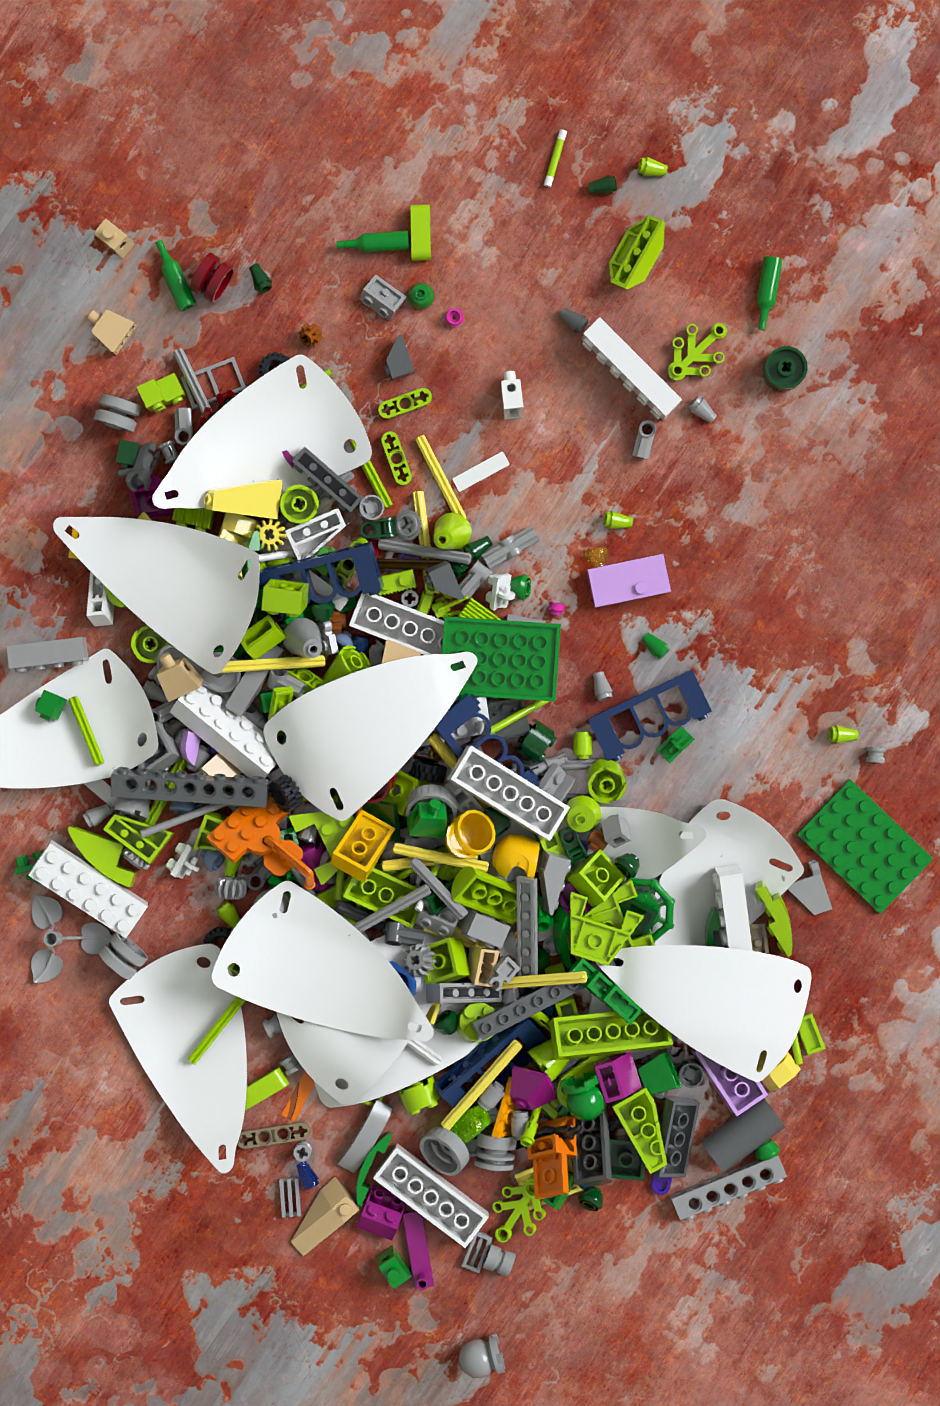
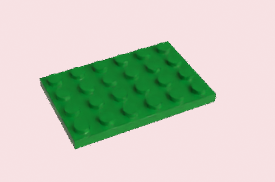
[442,616,561,702]
[797,779,933,914]

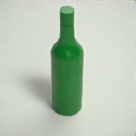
[336,230,409,253]
[155,240,197,311]
[757,256,783,331]

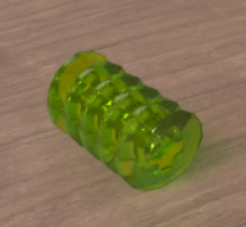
[451,1105,490,1143]

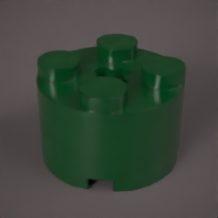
[514,719,556,763]

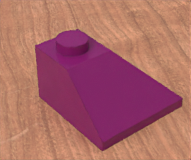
[130,474,175,518]
[510,1066,558,1110]

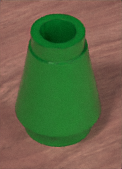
[641,632,670,660]

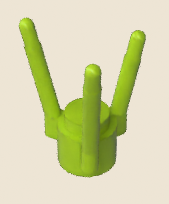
[432,584,469,619]

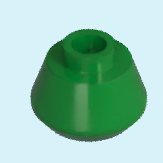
[408,283,434,309]
[510,574,531,600]
[755,1139,780,1161]

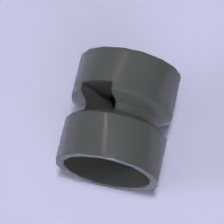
[677,1059,704,1088]

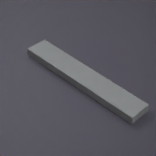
[516,876,538,989]

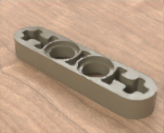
[237,1121,311,1149]

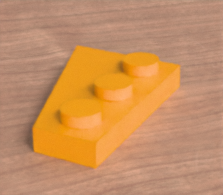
[492,1077,520,1138]

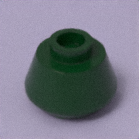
[309,601,335,622]
[615,853,640,878]
[433,1010,458,1035]
[578,1186,603,1211]

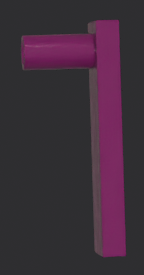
[403,1210,434,1290]

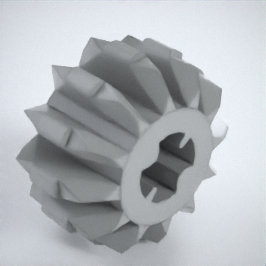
[215,876,248,900]
[402,944,437,977]

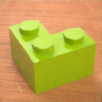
[137,373,186,413]

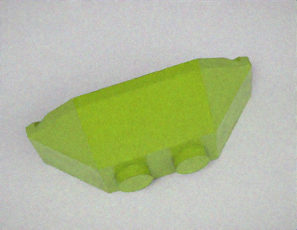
[609,215,665,290]

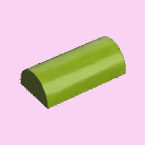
[451,866,517,925]
[342,868,419,928]

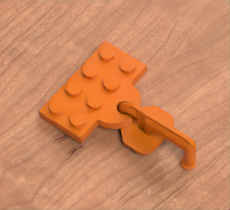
[206,794,315,890]

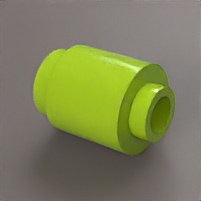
[573,732,593,759]

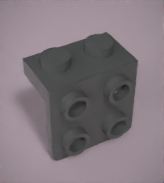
[486,698,530,741]

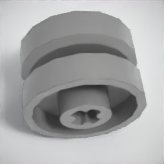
[93,393,142,433]
[98,932,148,980]

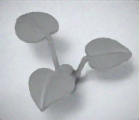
[31,895,112,983]

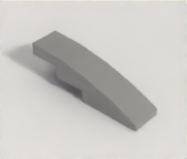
[225,645,284,718]

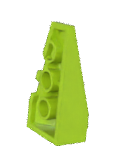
[610,1087,667,1174]

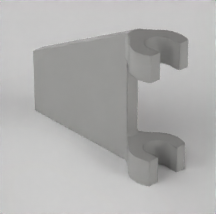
[782,860,832,915]

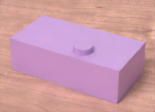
[587,554,671,608]
[690,1048,768,1117]

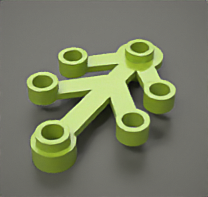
[668,323,727,381]
[492,1178,546,1243]

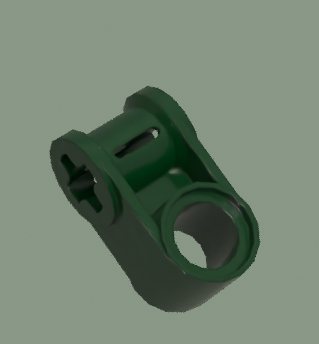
[360,517,397,539]
[558,827,588,866]

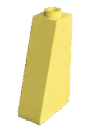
[204,479,282,519]

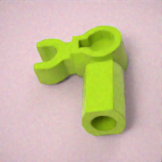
[416,580,452,614]

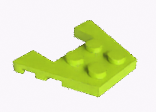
[289,809,355,885]
[583,879,655,948]
[570,892,644,966]

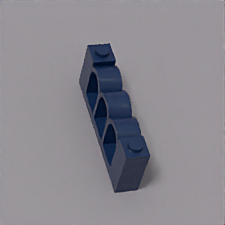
[259,541,384,618]
[587,670,712,761]
[435,693,539,787]
[433,1018,550,1119]

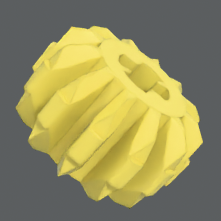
[256,518,287,552]

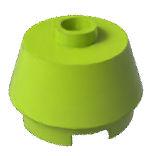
[564,795,602,833]

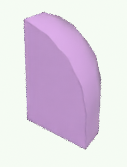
[180,731,201,766]

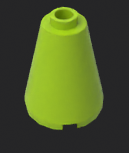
[434,512,472,551]
[322,645,371,683]
[528,1039,570,1082]

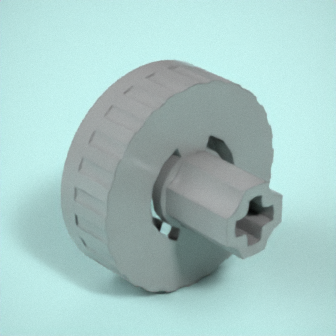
[406,782,458,828]
[420,1126,469,1176]

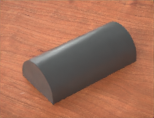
[652,1096,700,1177]
[701,1098,785,1173]
[570,1102,612,1186]

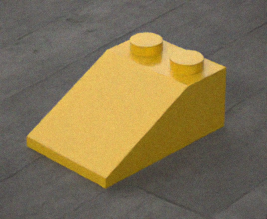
[330,810,395,883]

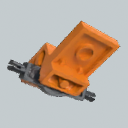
[516,1116,583,1200]

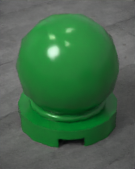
[561,1071,604,1121]

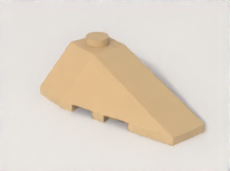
[291,1177,360,1256]

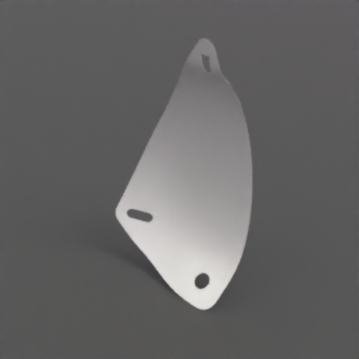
[263,652,477,821]
[651,799,804,948]
[212,881,434,1042]

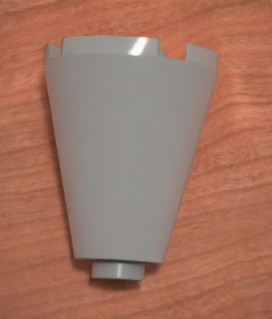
[283,618,322,658]
[111,766,150,820]

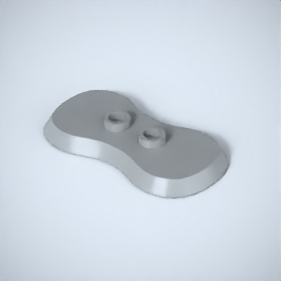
[157,645,241,693]

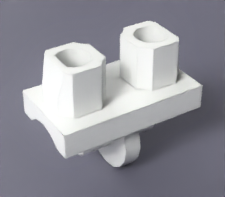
[486,573,515,611]
[166,843,200,879]

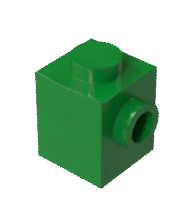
[35,690,67,721]

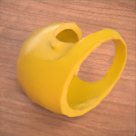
[445,810,496,859]
[492,834,540,879]

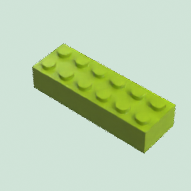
[549,1009,673,1061]

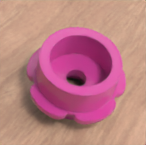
[445,308,464,327]
[547,602,565,616]

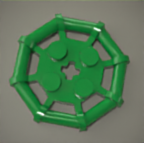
[614,878,675,943]

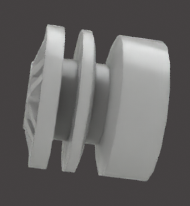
[474,1129,517,1171]

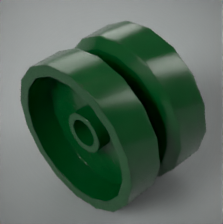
[762,346,808,392]

